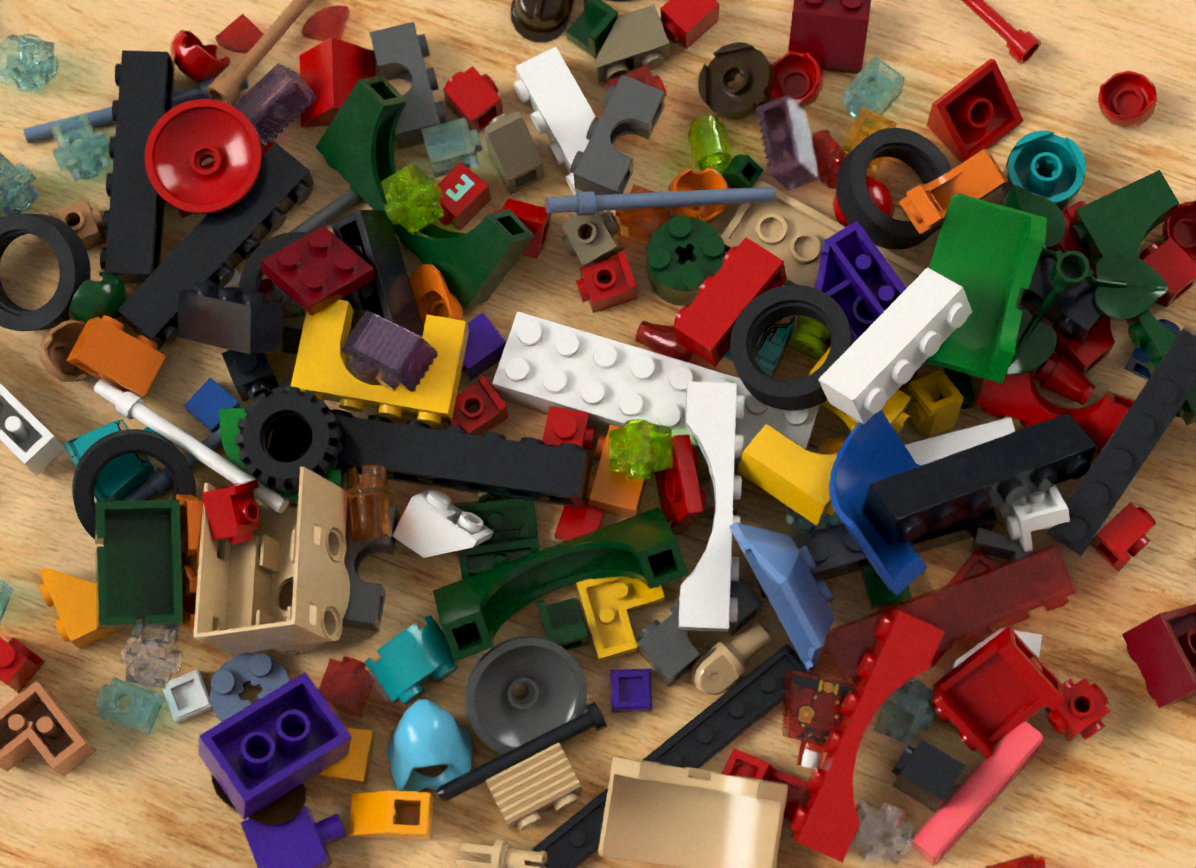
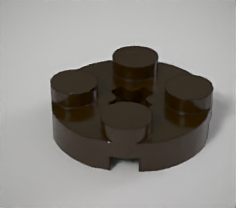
[698,42,775,120]

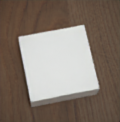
[161,669,213,724]

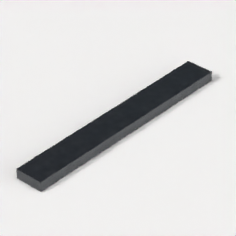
[533,644,813,868]

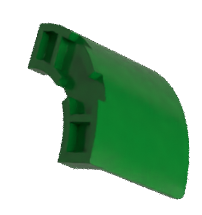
[925,193,1047,383]

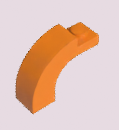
[898,149,1009,235]

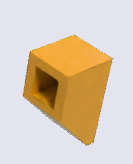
[39,567,121,649]
[348,790,434,841]

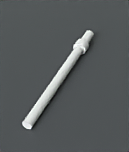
[94,379,289,514]

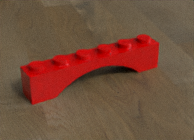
[789,609,945,863]

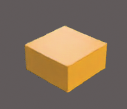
[316,727,375,785]

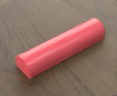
[909,721,1044,866]

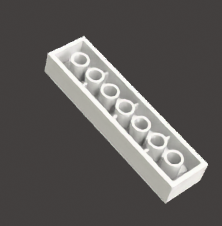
[492,311,820,471]

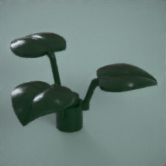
[1002,185,1169,375]

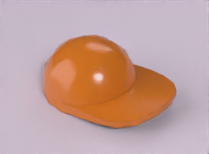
[409,264,463,328]

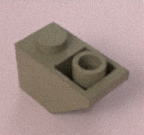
[595,5,670,83]
[484,110,544,195]

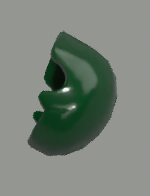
[68,271,126,323]

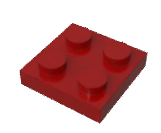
[653,434,706,535]

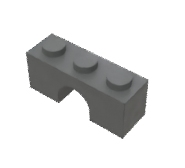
[369,22,447,149]
[570,74,664,195]
[342,500,400,632]
[637,576,763,687]

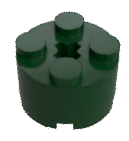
[647,215,725,306]

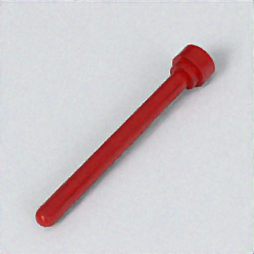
[961,0,1041,65]

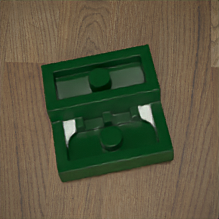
[454,497,540,580]

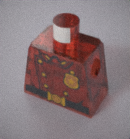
[782,670,858,769]

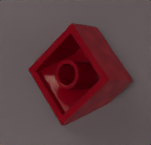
[788,0,871,74]
[1122,604,1196,708]

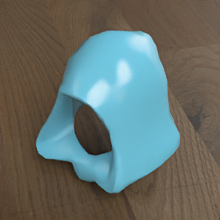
[387,699,473,792]

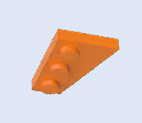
[176,494,203,629]

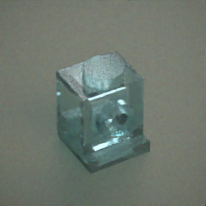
[95,677,164,737]

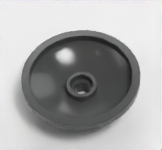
[465,636,587,754]

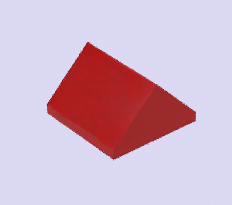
[299,37,376,127]
[927,59,1024,163]

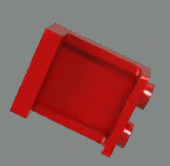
[932,626,1065,759]

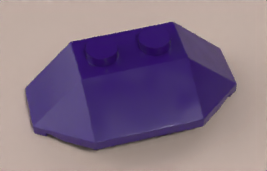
[815,221,926,366]

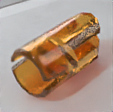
[347,465,392,543]

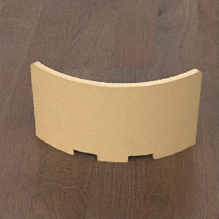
[598,756,788,868]

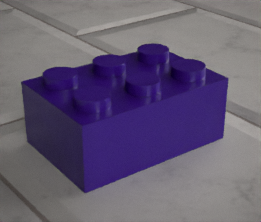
[198,672,352,820]

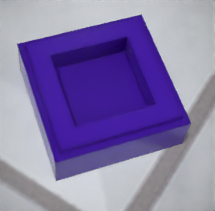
[610,669,652,713]

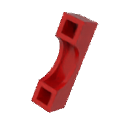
[1052,237,1196,375]
[976,371,1135,453]

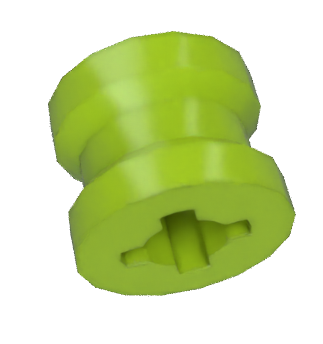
[788,315,831,358]

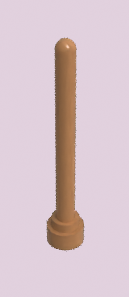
[206,0,313,106]

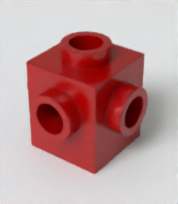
[1045,678,1110,742]

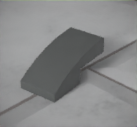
[971,528,1054,583]

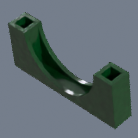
[315,75,535,308]
[1069,170,1196,426]
[433,507,689,661]

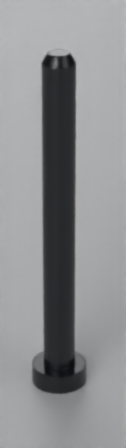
[436,702,607,801]

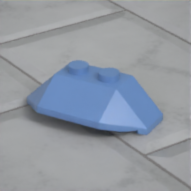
[729,522,834,672]

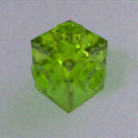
[381,162,444,234]
[609,419,673,480]

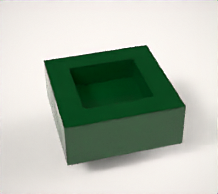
[861,565,912,609]

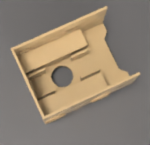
[193,467,350,656]

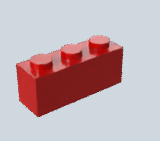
[673,237,787,367]

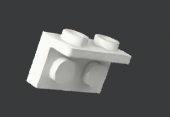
[996,485,1070,552]

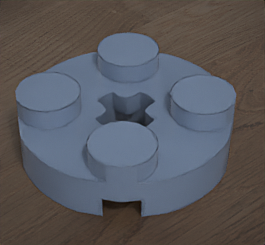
[210,653,291,722]

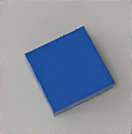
[184,378,241,433]

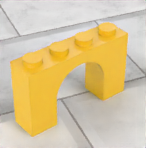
[291,300,469,425]
[737,347,911,526]

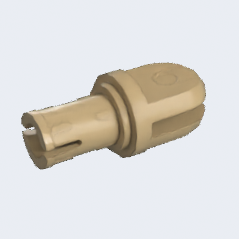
[691,621,772,695]
[456,838,547,868]

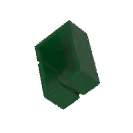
[94,500,183,630]

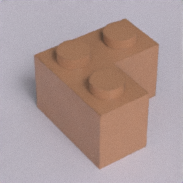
[0,681,97,776]

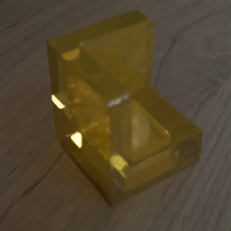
[842,107,897,172]

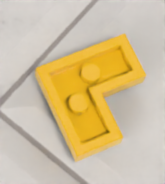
[576,577,665,662]

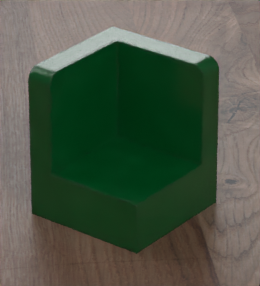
[566,0,618,59]
[536,598,590,651]

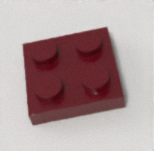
[261,225,374,316]

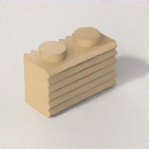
[485,743,582,831]

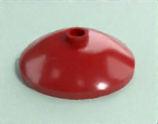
[145,99,262,214]

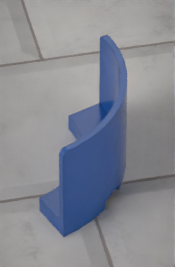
[829,410,927,595]

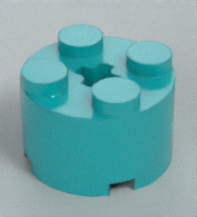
[1002,130,1086,210]
[365,615,458,706]

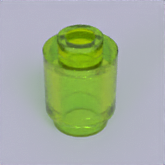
[688,115,733,173]

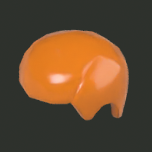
[668,168,730,224]

